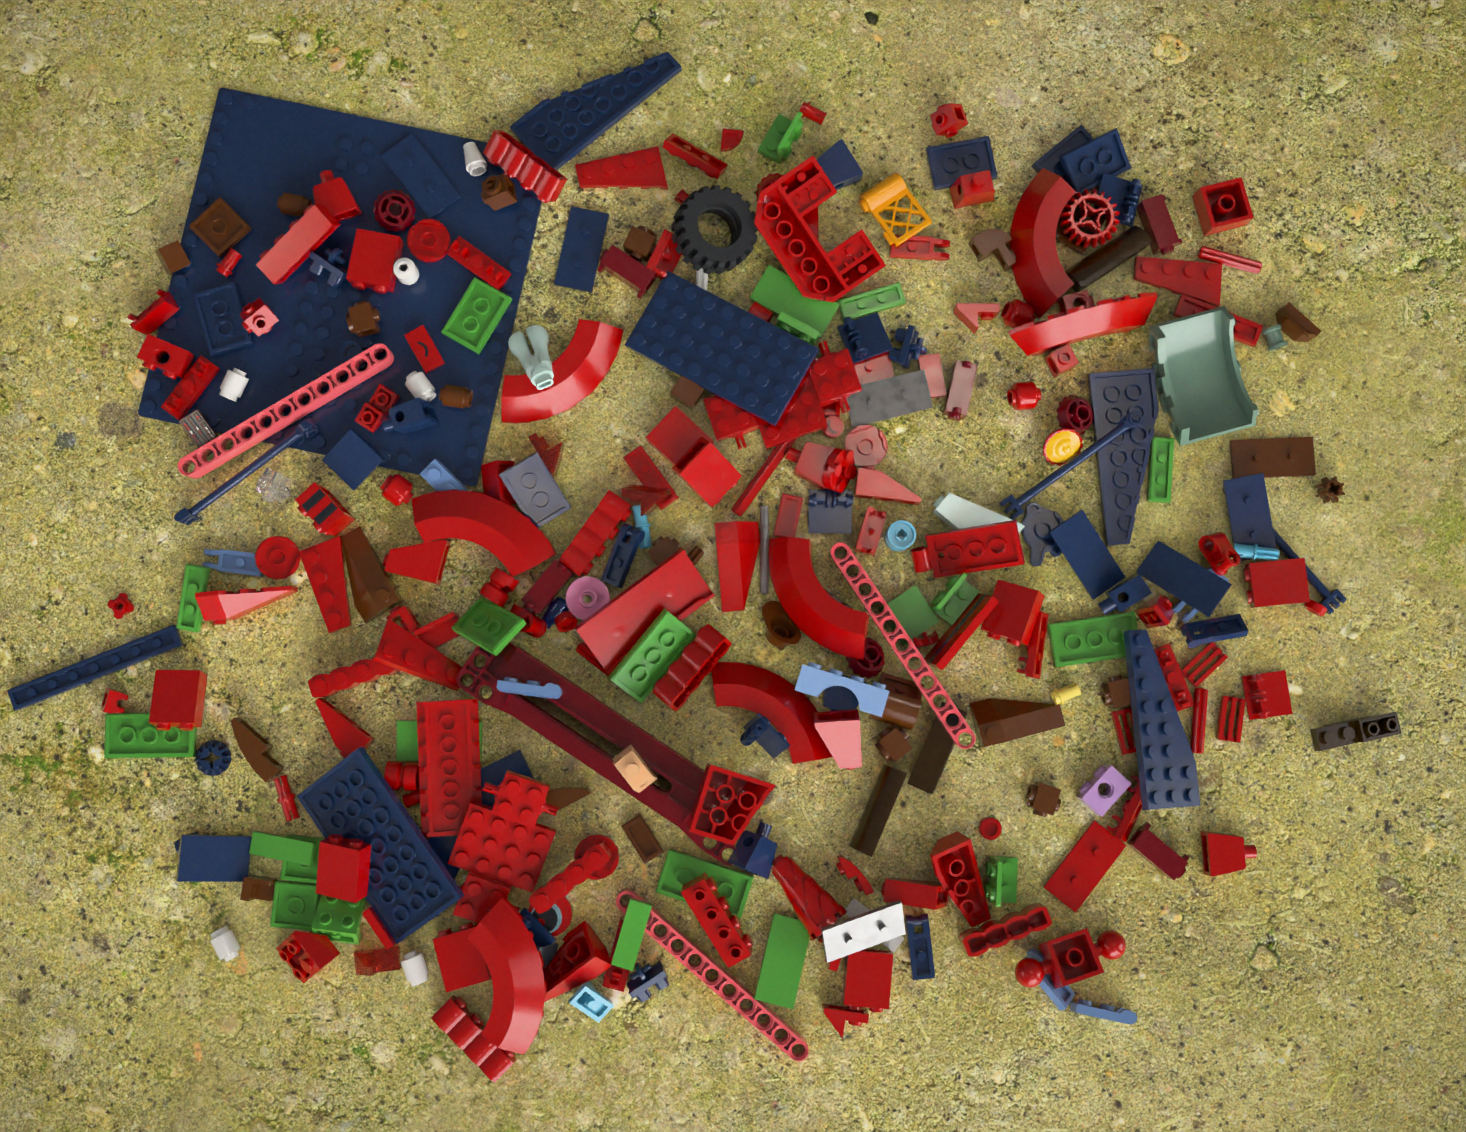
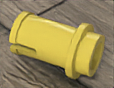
[1050,682,1081,705]

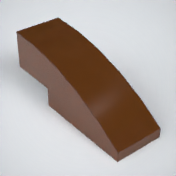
[231,718,284,782]
[546,787,592,815]

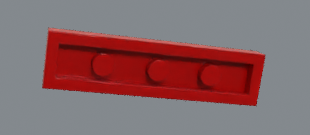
[1172,294,1263,347]

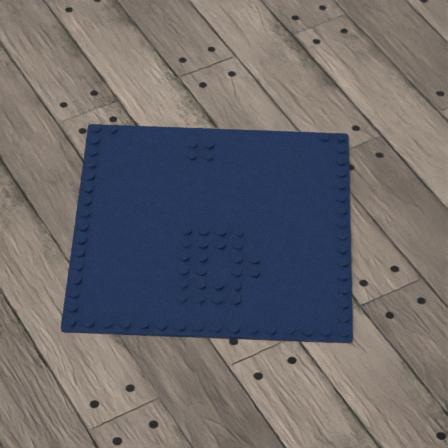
[138,88,542,486]

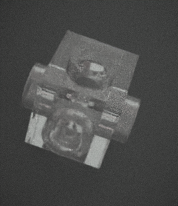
[255,467,294,504]

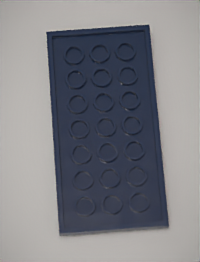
[625,271,819,426]
[297,746,465,944]

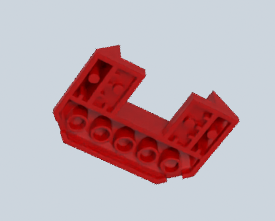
[754,156,886,303]

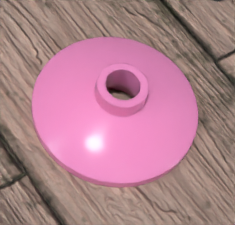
[566,576,610,620]

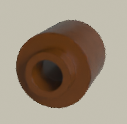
[277,192,312,218]
[439,384,473,409]

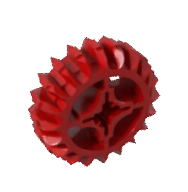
[1060,189,1120,248]

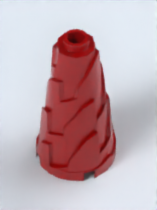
[771,854,847,941]

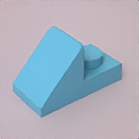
[568,981,614,1023]

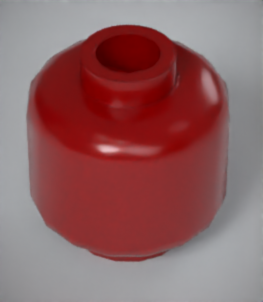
[1001,299,1035,329]
[1007,381,1041,411]
[380,474,414,506]

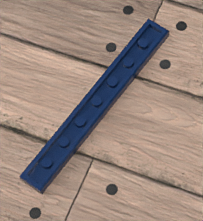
[7,625,184,711]

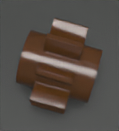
[1315,477,1345,504]

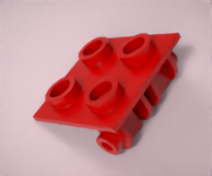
[1241,670,1293,720]

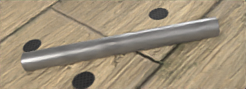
[760,506,769,594]

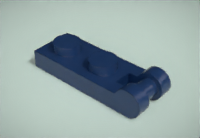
[601,523,645,588]
[1180,614,1249,648]
[905,913,935,980]

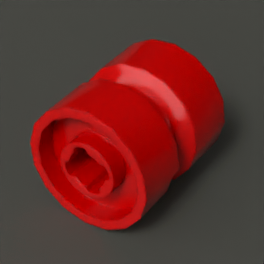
[479,566,519,608]
[384,761,420,791]

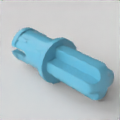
[632,504,652,549]
[1233,543,1279,561]

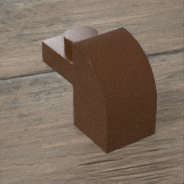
[968,229,1016,272]

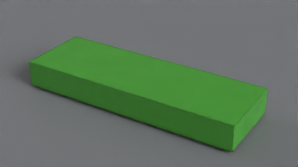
[837,282,906,319]
[1147,436,1174,503]
[176,563,210,633]
[249,831,317,866]
[611,898,653,971]

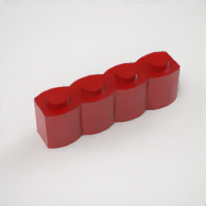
[483,130,568,203]
[558,490,632,577]
[652,624,732,712]
[308,657,401,697]
[528,841,613,914]
[958,903,1052,957]
[431,995,516,1083]

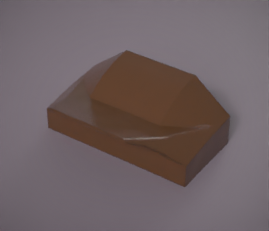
[1275,302,1321,342]

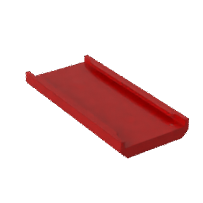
[574,548,715,675]
[416,698,482,837]

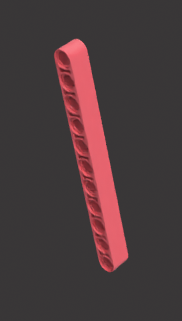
[178,343,394,479]
[831,542,976,749]
[616,888,809,1061]

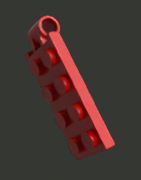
[910,520,1025,578]

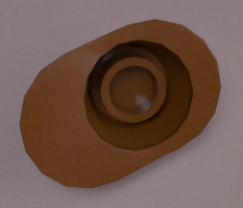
[762,601,801,651]

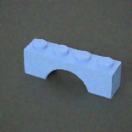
[795,662,890,717]

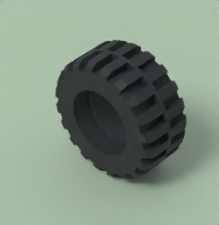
[671,185,758,274]

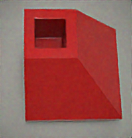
[276,931,340,984]

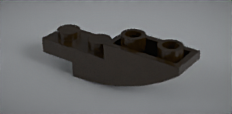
[1310,712,1402,751]

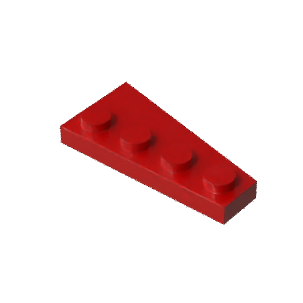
[575,146,668,189]
[1133,256,1222,308]
[299,536,352,633]
[373,618,462,691]

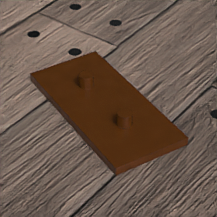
[1230,437,1316,479]

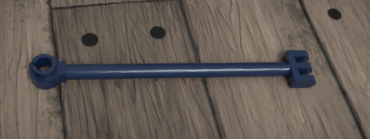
[999,410,1144,520]
[174,418,318,525]
[1222,487,1347,615]

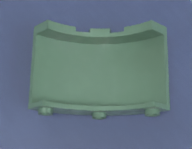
[1149,306,1259,446]

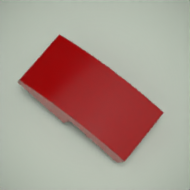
[355,384,400,433]
[836,855,874,896]

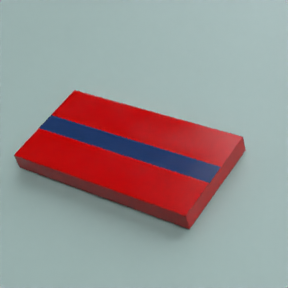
[924,593,998,670]

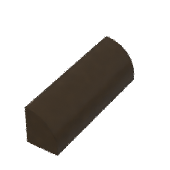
[1065,226,1152,293]
[907,702,968,795]
[849,764,907,857]

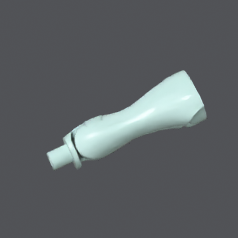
[508,325,554,390]

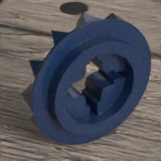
[194,740,231,776]

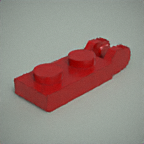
[889,234,950,261]

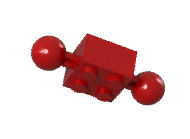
[1015,928,1126,989]

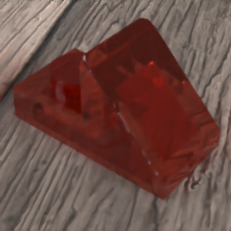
[528,433,564,477]
[622,484,671,516]
[354,945,402,976]

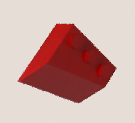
[686,763,776,845]

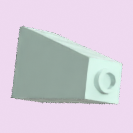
[933,493,1025,533]

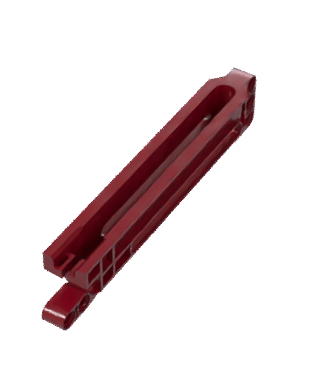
[456,641,737,865]

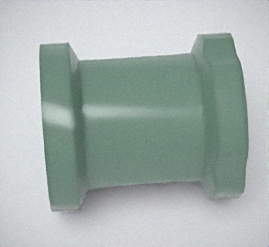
[1261,324,1288,352]

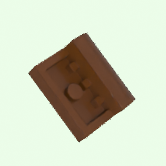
[869,672,924,730]

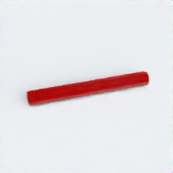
[731,439,797,517]

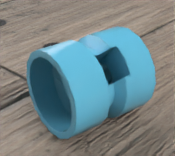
[884,520,916,552]

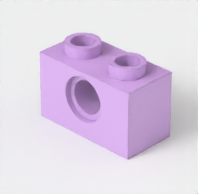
[1077,764,1131,817]

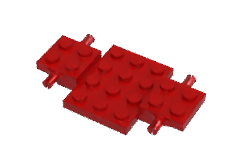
[703,341,862,450]
[448,770,559,923]

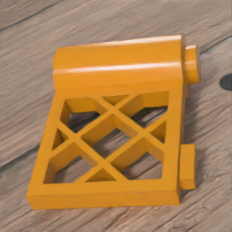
[858,172,932,247]

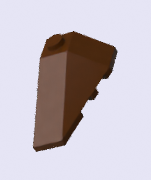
[341,526,404,624]
[969,698,1065,747]

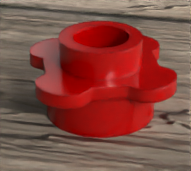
[107,593,134,619]

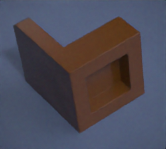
[155,240,190,275]
[670,376,704,411]
[240,875,277,901]

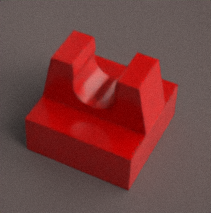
[100,688,128,714]

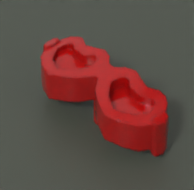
[913,631,939,648]

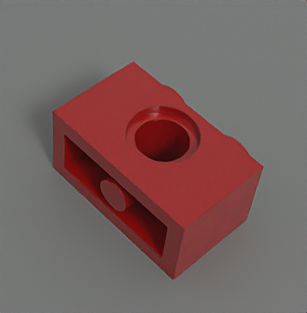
[137,334,195,380]

